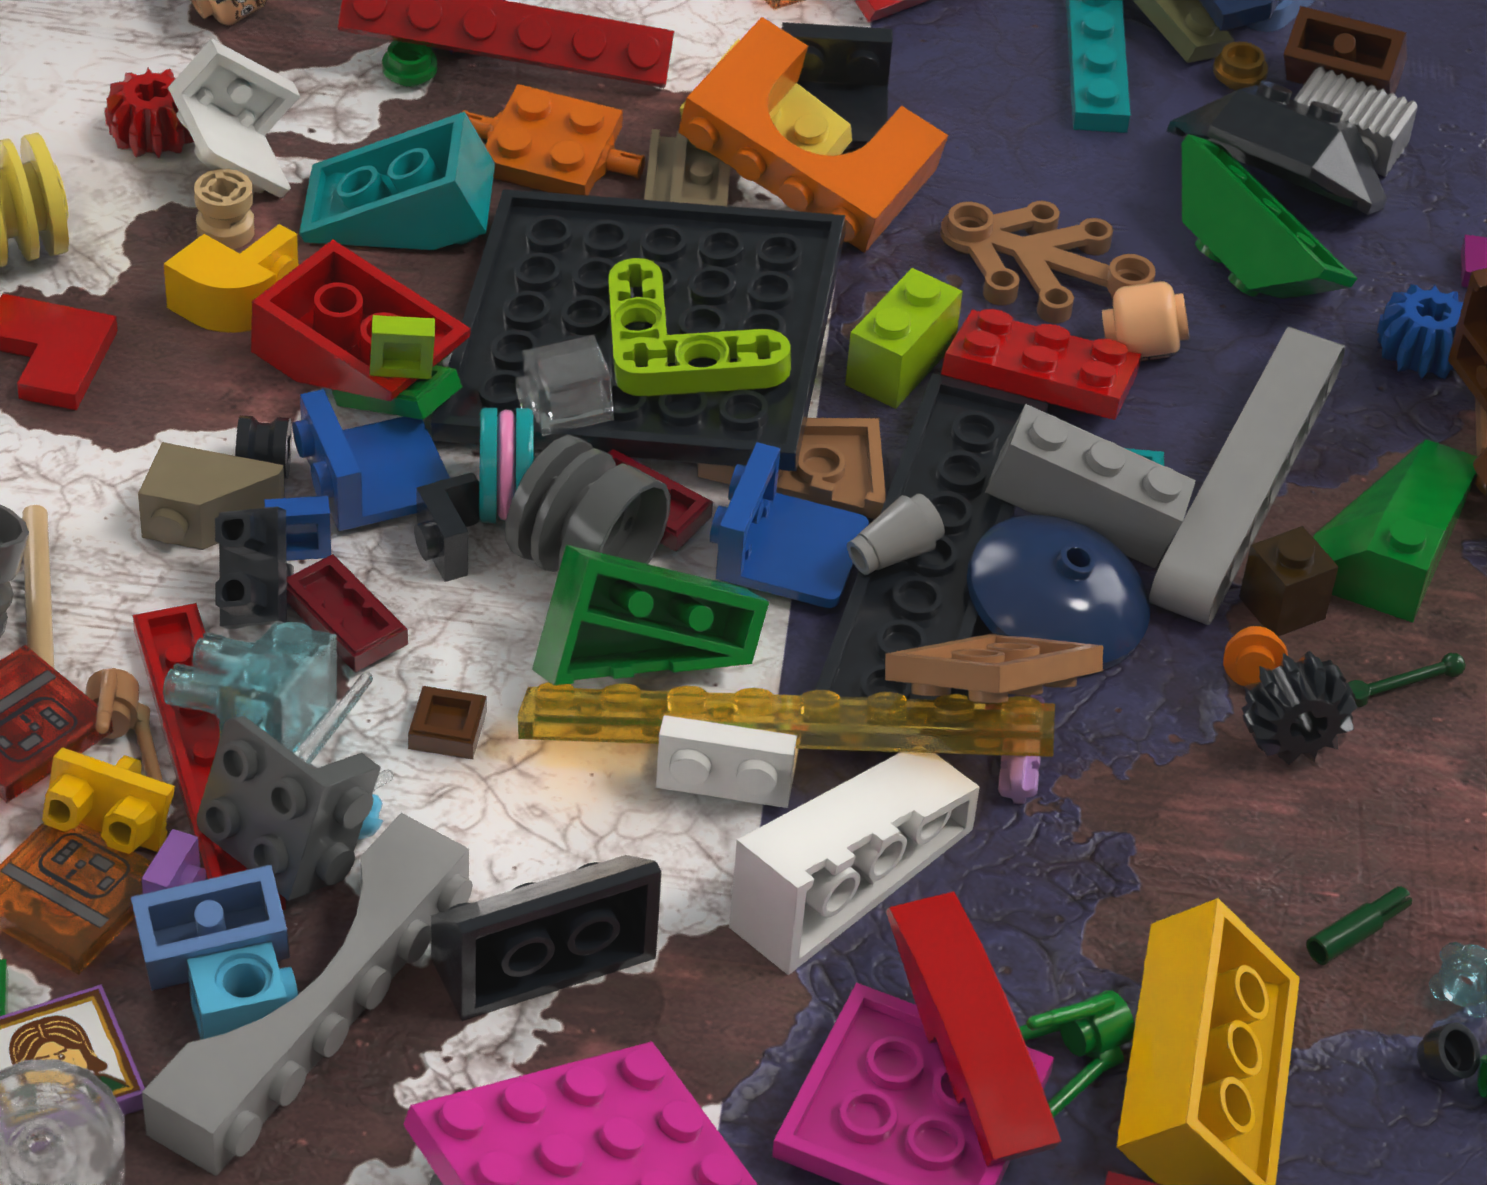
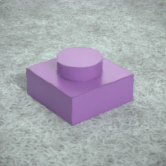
[142,829,206,894]

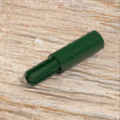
[1306,886,1412,965]

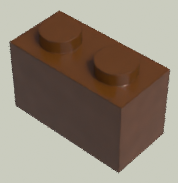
[1284,6,1407,95]

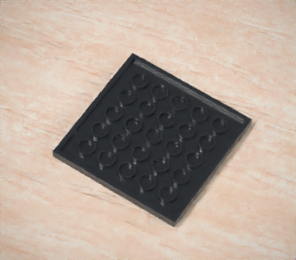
[430,189,845,471]

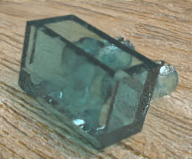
[163,622,337,753]

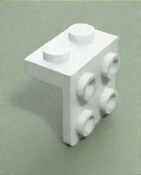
[168,39,300,198]
[656,684,806,808]

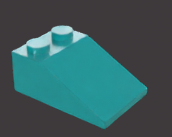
[299,112,495,250]

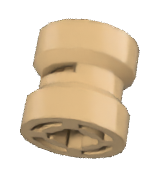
[194,169,254,250]

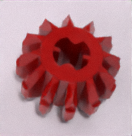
[104,68,194,159]

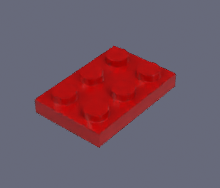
[941,309,1142,420]

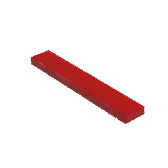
[132,603,286,910]

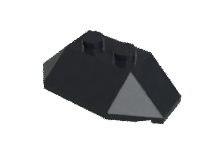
[1166,81,1387,215]

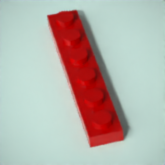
[338,0,674,88]

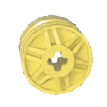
[0,132,69,267]

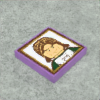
[0,984,145,1153]

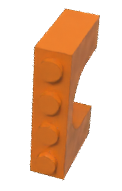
[678,17,948,253]

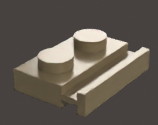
[644,129,731,206]

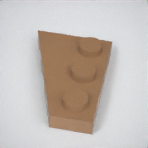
[697,418,886,519]

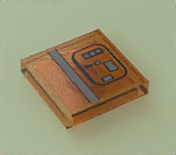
[0,822,152,975]

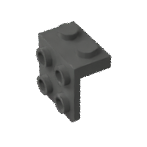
[197,716,381,901]

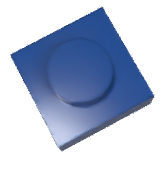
[264,495,331,561]

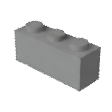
[985,404,1196,568]

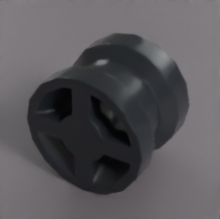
[235,415,292,479]

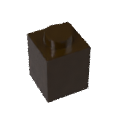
[1239,526,1338,637]

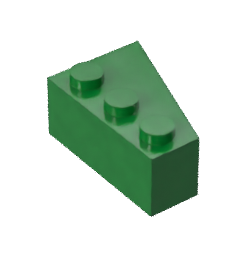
[532,545,770,686]

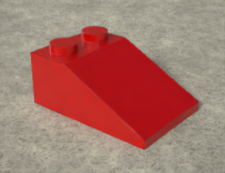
[251,239,471,401]

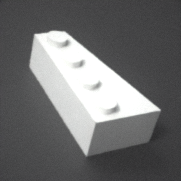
[729,742,980,975]

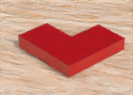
[0,293,118,410]

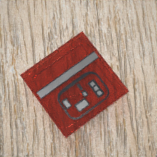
[0,645,113,803]

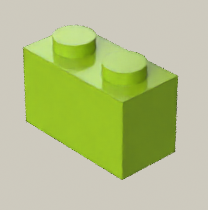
[845,268,963,409]

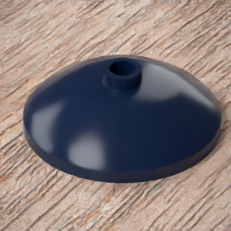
[967,515,1150,670]

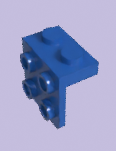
[292,389,450,531]
[709,442,869,608]

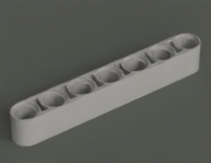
[1149,327,1345,625]

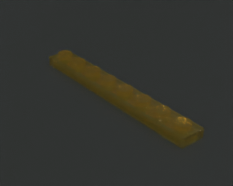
[518,682,1055,757]

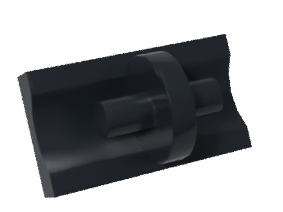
[215,506,294,629]

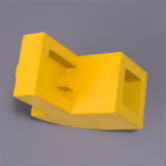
[164,224,299,333]

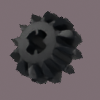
[1241,650,1357,765]

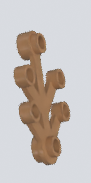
[940,201,1156,323]

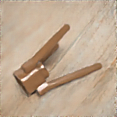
[67,668,169,812]

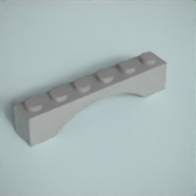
[142,813,473,1176]

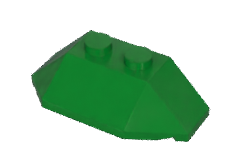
[1182,134,1358,299]

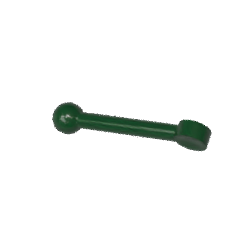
[1348,653,1466,708]

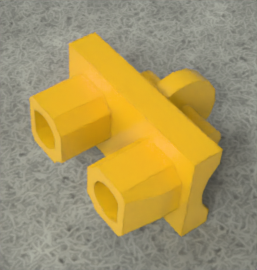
[42,747,175,854]

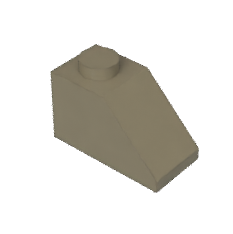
[138,442,285,550]

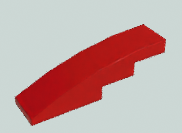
[886,891,1061,1166]

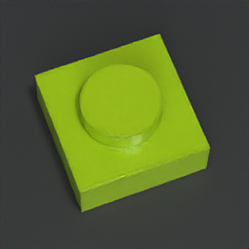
[370,315,435,379]

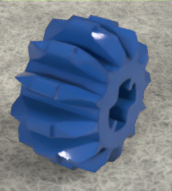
[1377,284,1463,379]

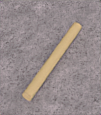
[22,505,56,709]

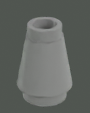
[847,494,945,575]

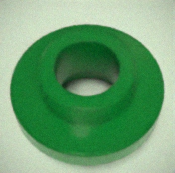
[382,41,437,87]

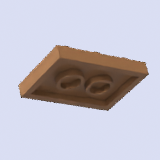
[885,634,1103,703]

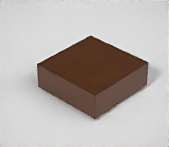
[408,686,487,759]

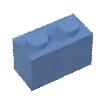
[131,865,290,990]

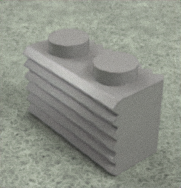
[1293,66,1418,177]

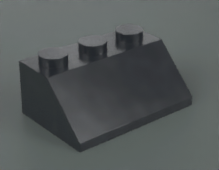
[431,855,662,1021]

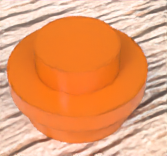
[1223,626,1288,686]

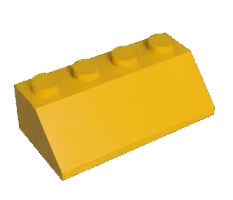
[1116,898,1300,1185]

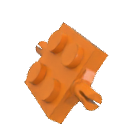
[462,84,645,195]

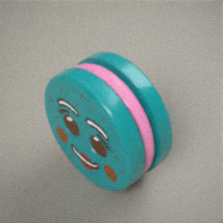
[479,408,534,523]

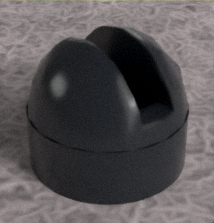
[1416,1023,1480,1082]

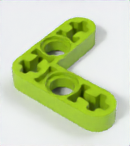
[608,258,791,396]

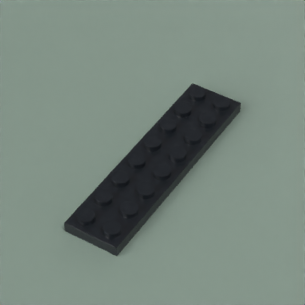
[804,373,1048,755]

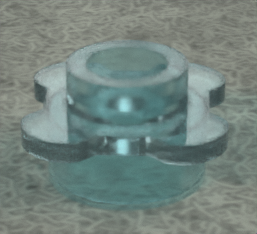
[1429,942,1487,1018]

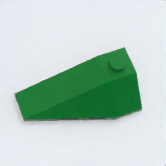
[1313,439,1478,623]

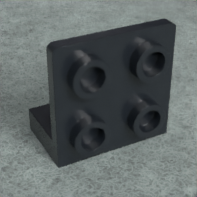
[782,22,893,150]

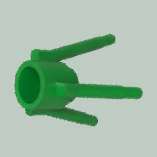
[1019,990,1135,1118]

